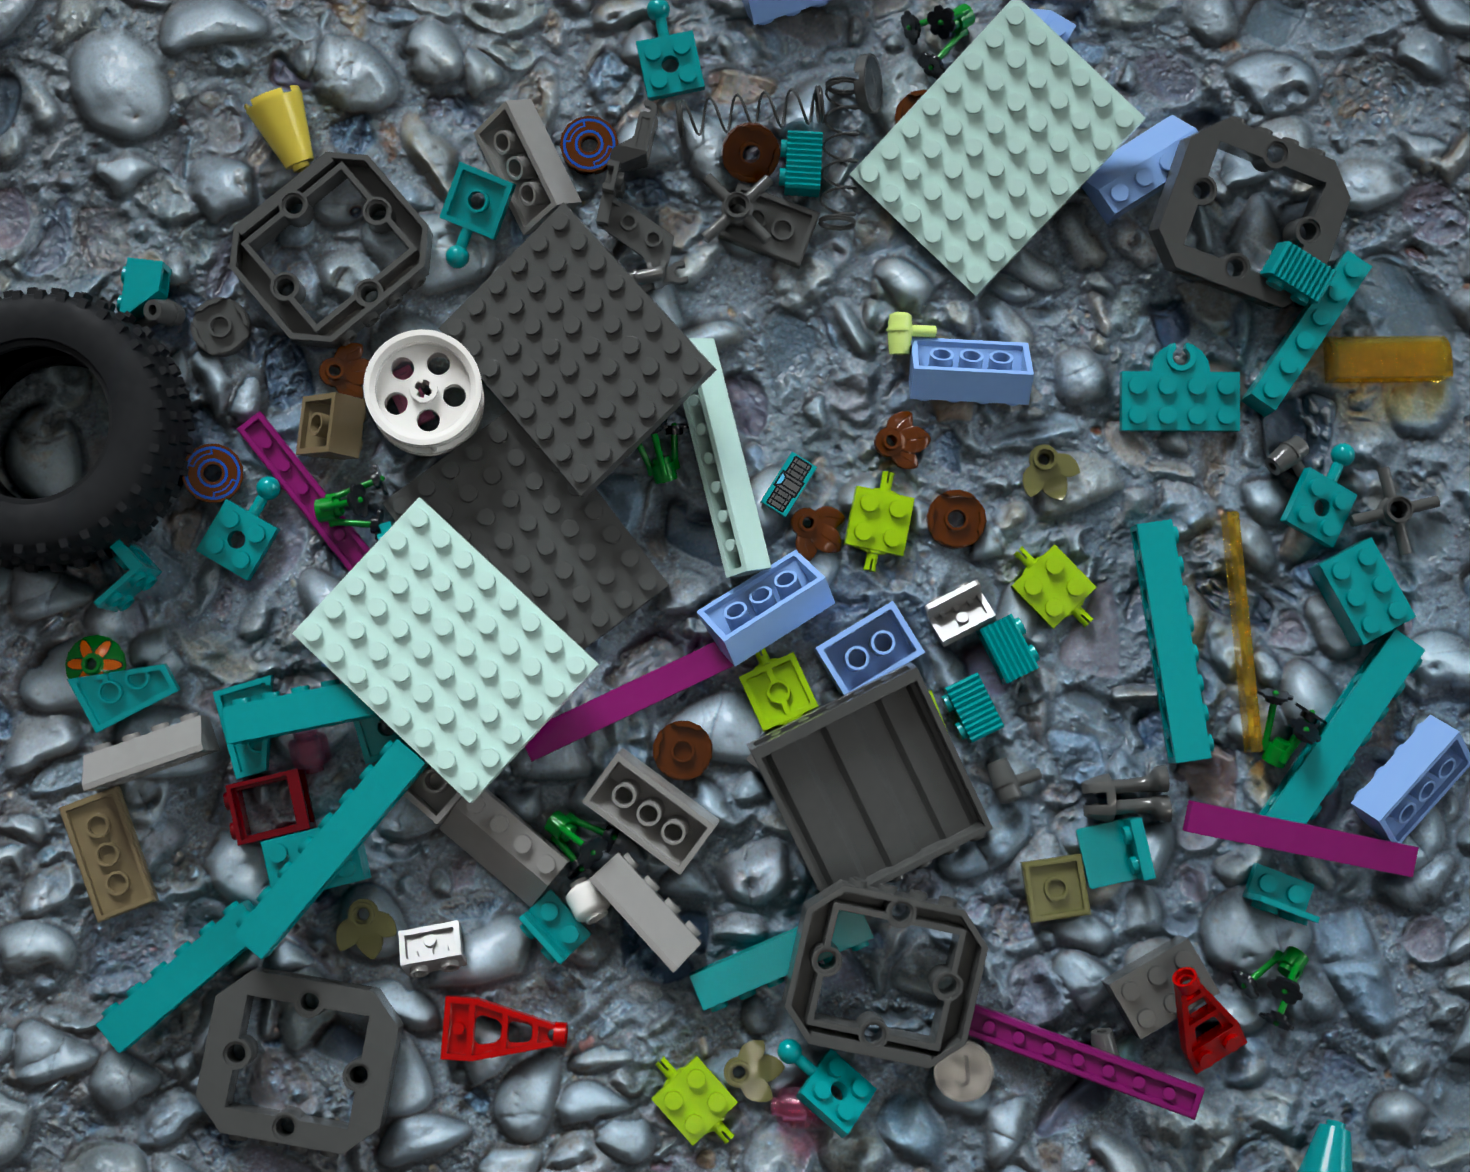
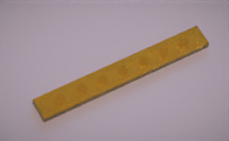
[1221,511,1263,753]

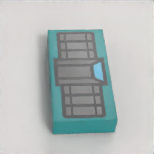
[760,452,817,518]

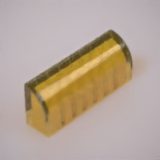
[1323,336,1453,383]

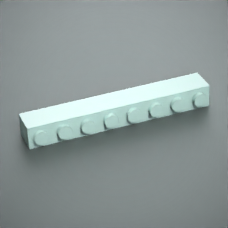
[683,338,771,578]

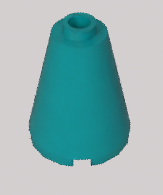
[1297,1119,1353,1172]

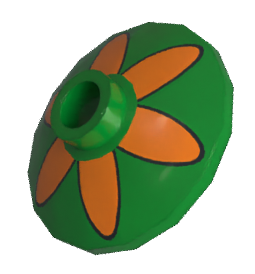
[65,635,127,679]

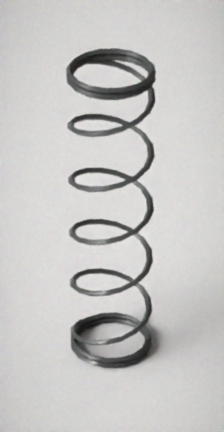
[818,76,860,231]
[675,85,825,138]

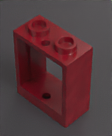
[223,768,317,846]

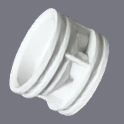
[363,329,485,456]

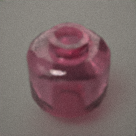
[288,729,332,774]
[771,1087,817,1129]

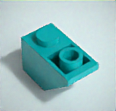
[117,257,172,322]

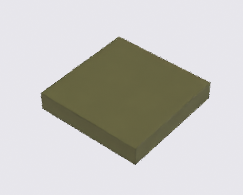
[1020,853,1091,923]

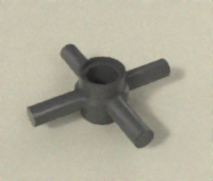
[701,173,773,244]
[1349,467,1440,556]

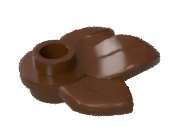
[319,343,369,399]
[874,411,931,470]
[791,506,845,561]

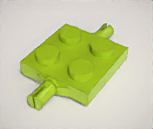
[844,471,915,572]
[1011,544,1097,629]
[739,648,819,733]
[651,1055,738,1146]

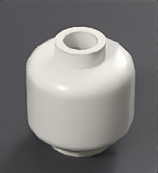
[566,877,610,925]

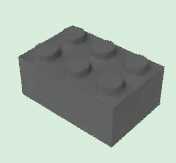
[1101,935,1220,1040]

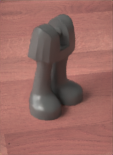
[1081,765,1172,823]

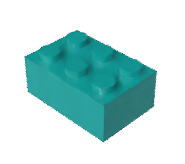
[1308,537,1416,647]
[261,827,372,889]

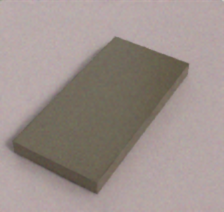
[59,786,159,923]

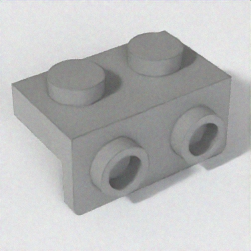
[924,580,997,647]

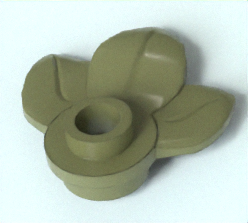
[1022,444,1080,500]
[336,899,397,960]
[724,1040,785,1102]

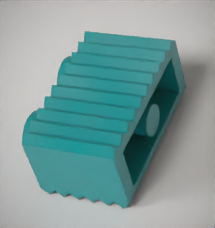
[779,130,823,198]
[1260,241,1337,306]
[976,614,1040,685]
[941,672,1005,743]

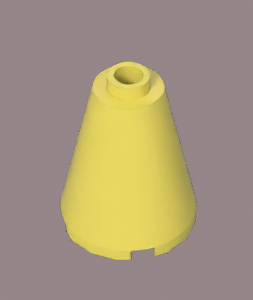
[244,85,314,173]

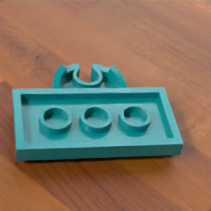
[1119,343,1240,432]

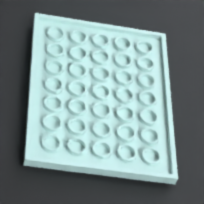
[850,0,1146,296]
[292,497,600,803]

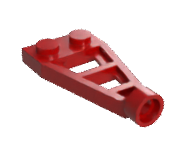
[1172,967,1247,1075]
[440,995,568,1061]

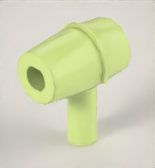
[886,312,937,355]

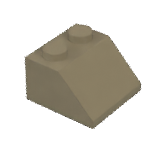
[296,392,366,460]

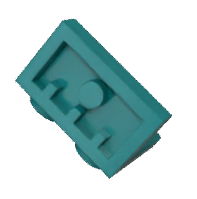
[93,539,162,612]
[1075,817,1156,889]
[1242,863,1320,926]
[519,889,592,965]

